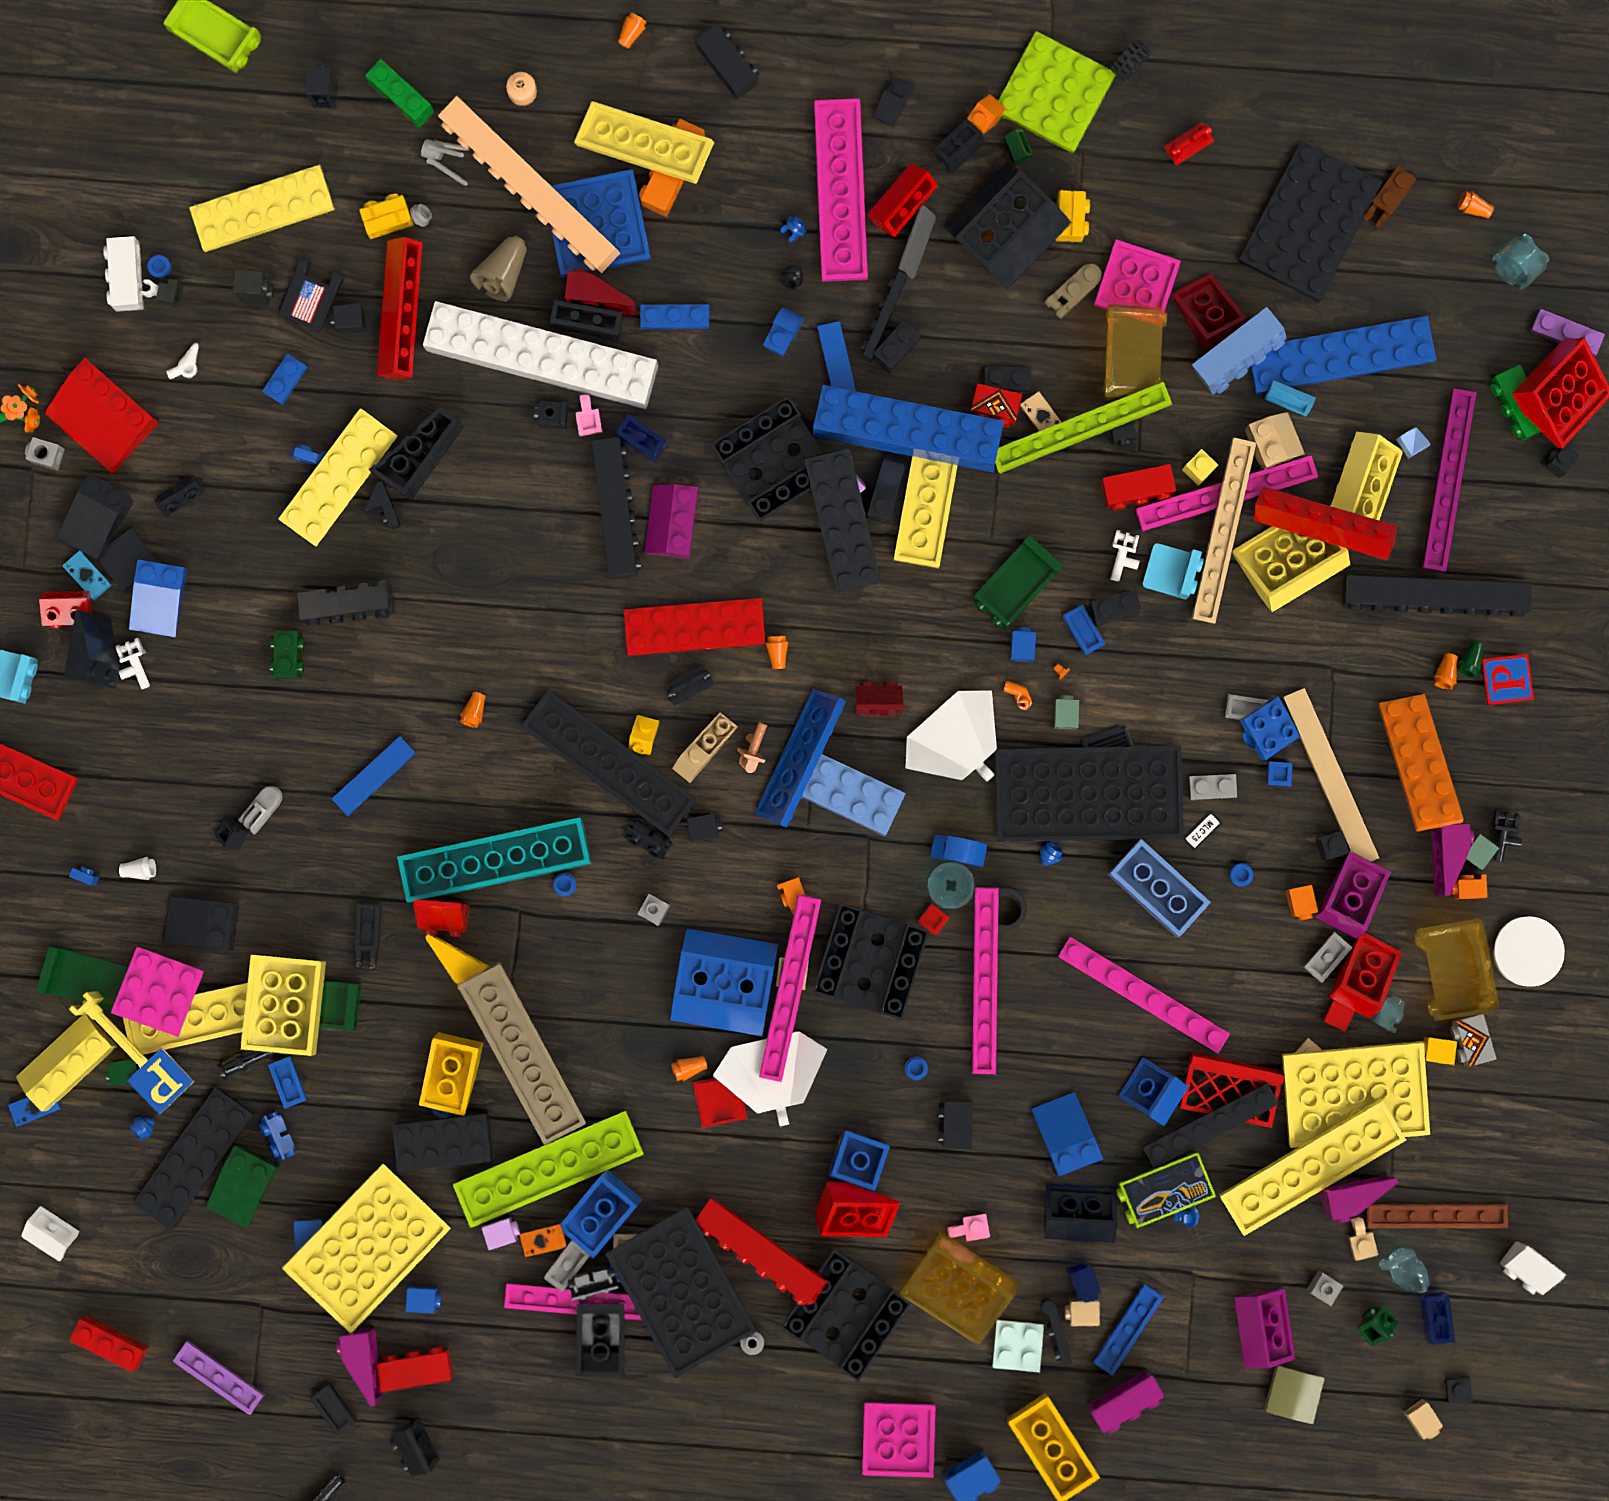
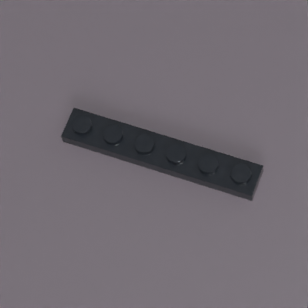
[1143,1083,1279,1168]

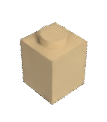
[1065,1299,1100,1326]
[1403,1399,1443,1439]

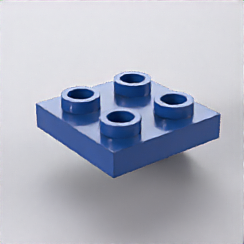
[1240,696,1300,760]

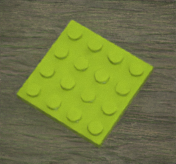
[998,31,1116,154]

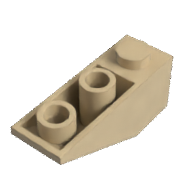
[672,712,738,783]

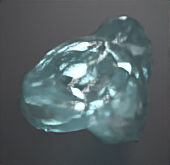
[1379,1248,1430,1293]

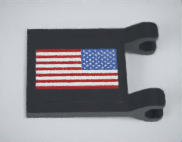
[279,257,345,332]

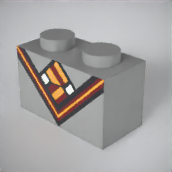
[1450,1014,1496,1067]

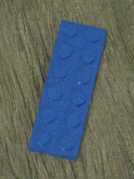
[754,689,846,827]

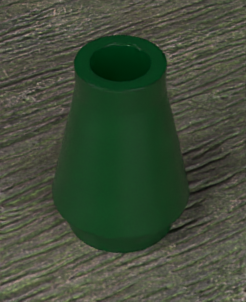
[1458,642,1484,678]

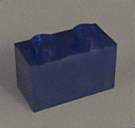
[616,414,668,464]
[1066,1261,1102,1303]
[1420,1291,1455,1345]

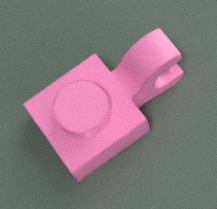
[576,394,602,436]
[947,1213,990,1241]

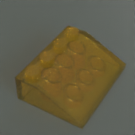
[900,1232,1019,1346]

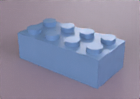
[1192,307,1287,395]
[802,754,906,837]
[1107,839,1211,937]

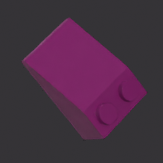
[1431,824,1474,897]
[1315,851,1391,939]
[1319,1175,1398,1223]
[337,1328,382,1406]

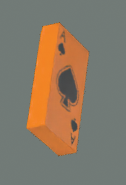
[520,1224,567,1257]

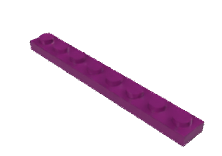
[1422,388,1477,573]

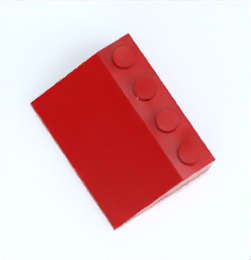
[1512,337,1609,448]
[45,358,159,474]

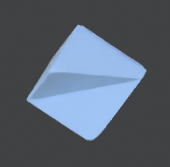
[1396,428,1431,459]

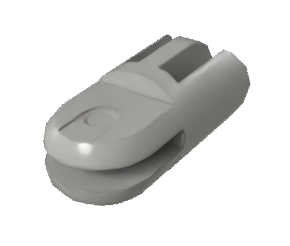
[238,786,282,835]

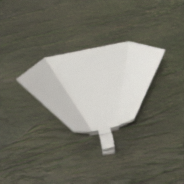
[905,691,997,782]
[713,1032,827,1126]

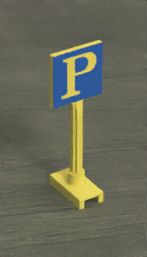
[70,991,194,1115]

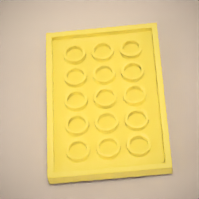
[1282,1041,1430,1148]
[282,1163,451,1333]

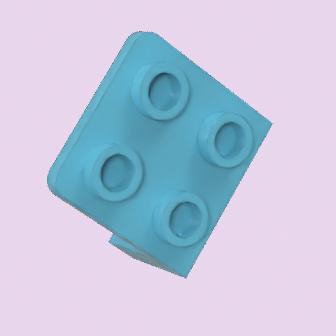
[1143,543,1204,600]
[0,650,38,704]

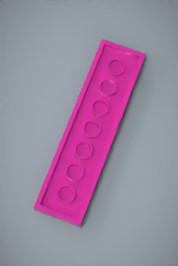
[814,99,868,282]

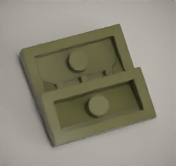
[1264,1365,1325,1424]

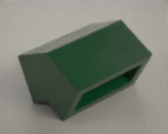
[1004,129,1033,166]

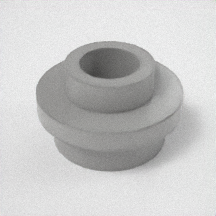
[410,204,432,227]
[741,1332,764,1355]

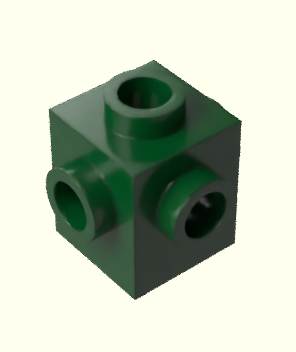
[1357,1305,1399,1347]

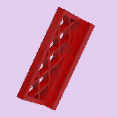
[1179,1051,1285,1128]

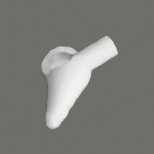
[166,343,199,379]

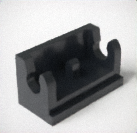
[933,119,984,174]

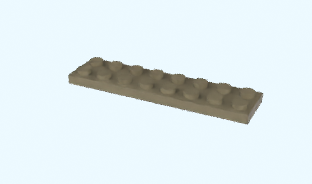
[457,962,586,1145]

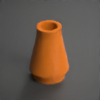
[617,13,646,49]
[1457,191,1494,219]
[766,636,788,669]
[1434,653,1458,689]
[460,692,486,728]
[671,1056,707,1082]

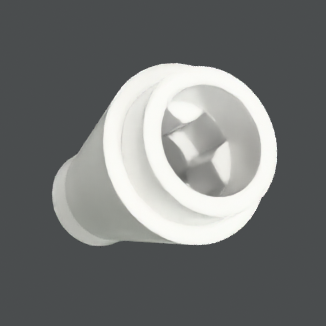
[119,857,156,880]

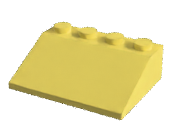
[1232,526,1350,612]
[241,955,326,1056]

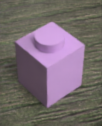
[482,1217,520,1250]

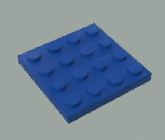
[551,169,651,277]

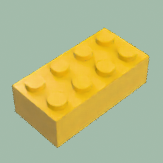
[1006,1393,1100,1501]

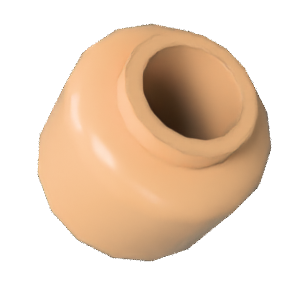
[506,72,537,106]

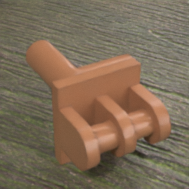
[737,722,767,773]

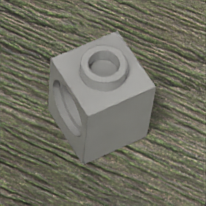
[25,437,65,471]
[638,894,670,926]
[1306,1270,1343,1306]

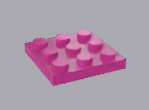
[1094,240,1181,327]
[111,947,204,1037]
[862,1402,935,1477]

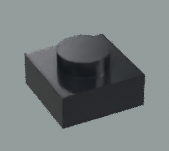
[1445,1377,1473,1404]

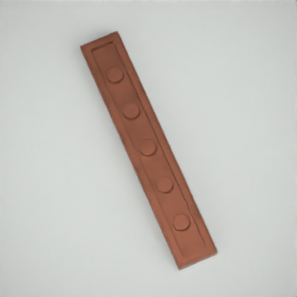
[1366,1204,1508,1228]

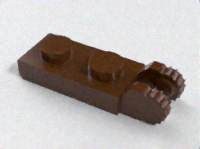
[1363,166,1417,229]

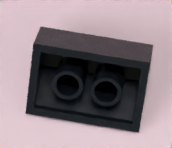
[1044,1184,1118,1243]

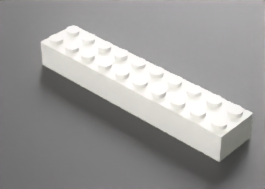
[423,301,658,409]

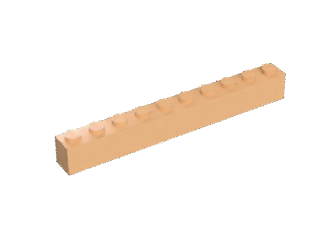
[438,96,620,273]

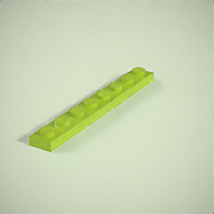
[995,382,1172,473]

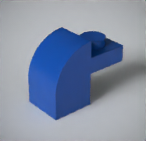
[763,307,804,357]
[930,834,988,867]

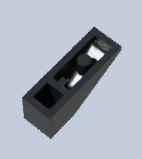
[867,453,907,525]

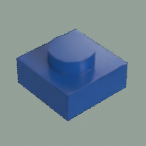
[1267,761,1293,787]
[69,866,99,886]

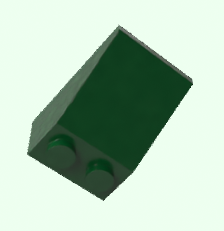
[206,1144,281,1228]

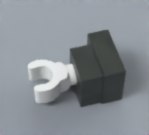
[141,279,184,308]

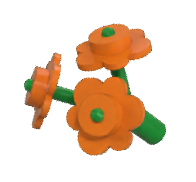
[0,383,40,433]

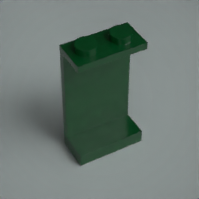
[36,946,129,1011]

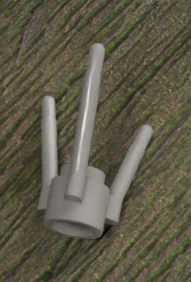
[421,139,469,186]

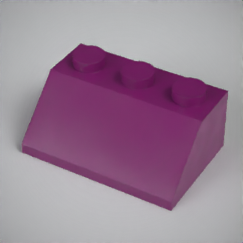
[644,484,699,559]
[1234,1289,1295,1368]
[1087,1369,1164,1434]

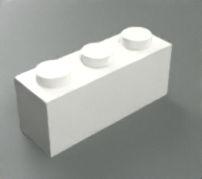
[104,236,144,311]

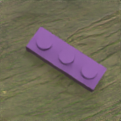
[1530,309,1605,357]

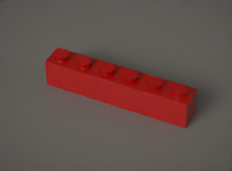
[377,237,422,380]
[1254,487,1397,560]
[696,1199,828,1306]

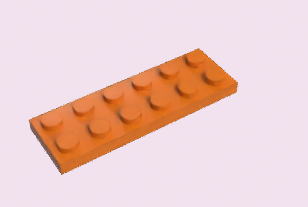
[1378,694,1463,832]

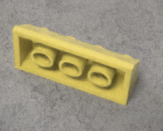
[1331,432,1403,520]
[16,1014,117,1112]

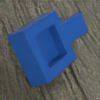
[288,445,328,465]

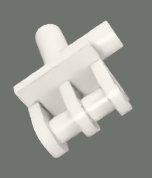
[1110,530,1139,582]
[116,638,150,689]

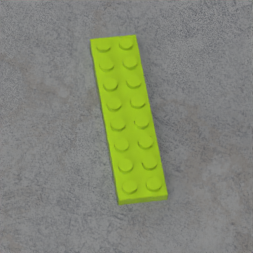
[453,1111,644,1228]

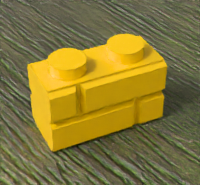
[1056,190,1090,242]
[359,194,414,239]

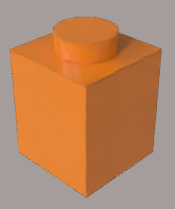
[967,94,1007,133]
[1285,885,1318,921]

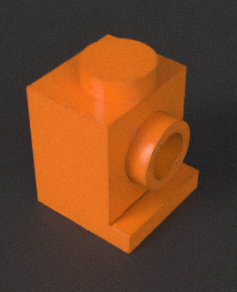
[1451,875,1487,899]
[777,877,805,915]

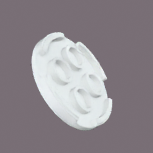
[1493,917,1564,986]

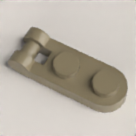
[1045,264,1102,319]

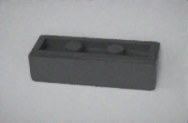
[898,205,936,279]

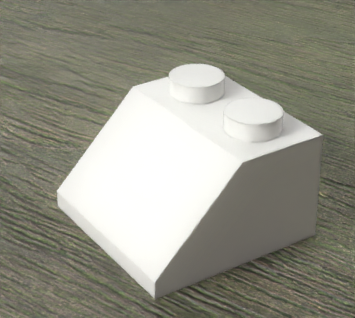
[1499,1241,1565,1295]

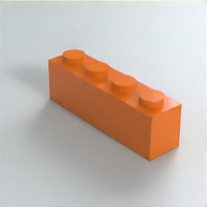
[639,119,705,217]

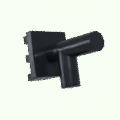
[1491,810,1522,862]

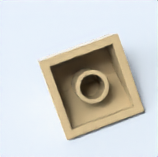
[1245,412,1305,471]

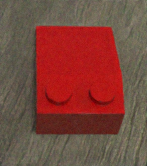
[414,899,470,937]
[1329,933,1402,1019]
[814,1182,900,1237]

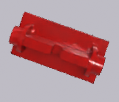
[1164,122,1214,166]

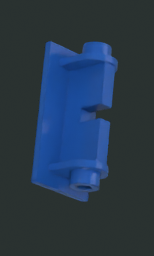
[259,1111,296,1162]

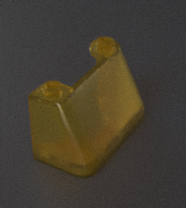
[1102,304,1167,400]
[1415,918,1499,1021]

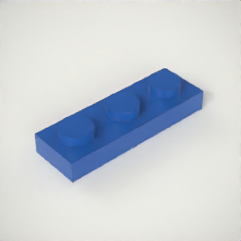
[640,304,709,329]

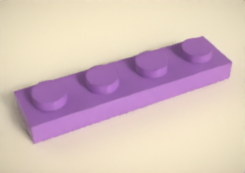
[173,1341,265,1415]

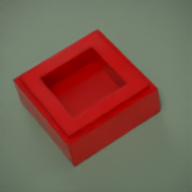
[917,903,950,936]
[1323,1000,1355,1032]

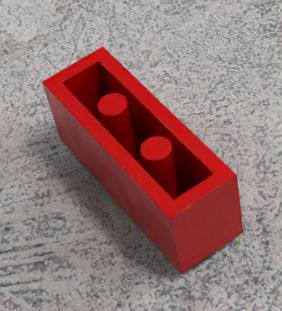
[867,163,938,237]
[1100,464,1176,511]
[69,1316,149,1372]
[376,1346,454,1392]

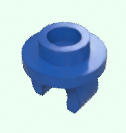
[780,217,806,242]
[1174,1206,1199,1227]

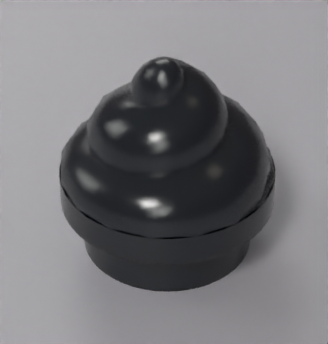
[781,265,804,289]

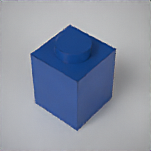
[1010,627,1036,662]
[406,1286,442,1313]

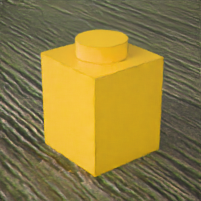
[1422,1037,1457,1065]

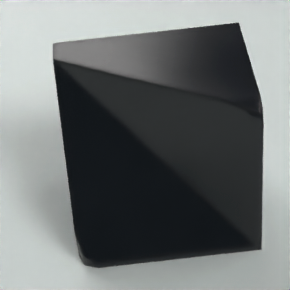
[215,817,249,850]

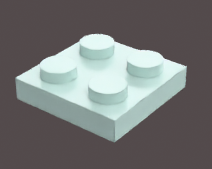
[992,1319,1044,1372]

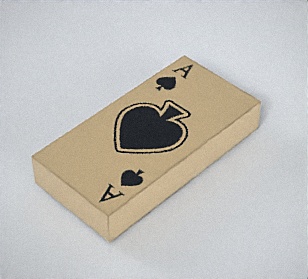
[1020,392,1062,432]

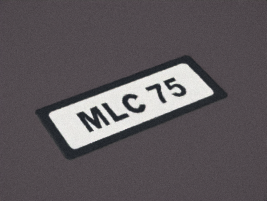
[1183,811,1223,851]

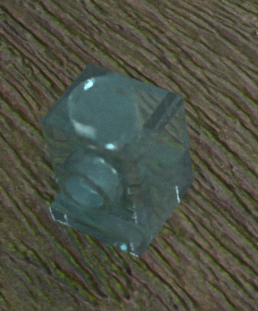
[1370,995,1405,1033]

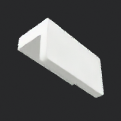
[22,1206,79,1261]

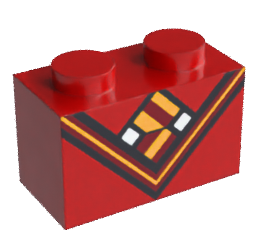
[970,383,1022,427]

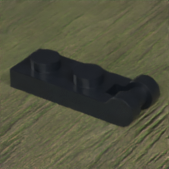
[1040,1298,1073,1366]

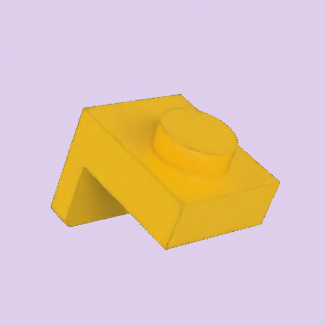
[628,715,659,755]

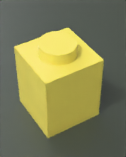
[1182,449,1218,486]

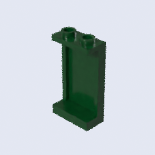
[972,535,1063,629]
[319,981,361,1031]

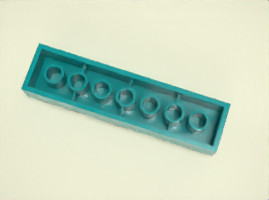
[397,817,592,903]

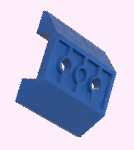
[671,929,778,1036]

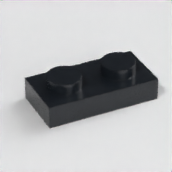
[984,366,1031,392]

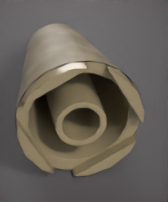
[470,236,527,302]

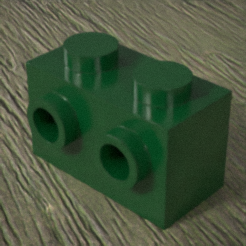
[270,631,305,680]

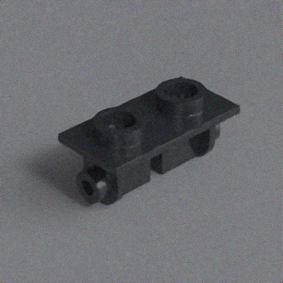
[154,475,204,517]
[664,664,715,706]
[624,820,673,860]
[568,1267,618,1300]

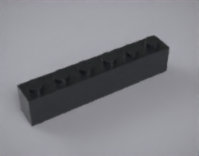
[592,437,641,580]

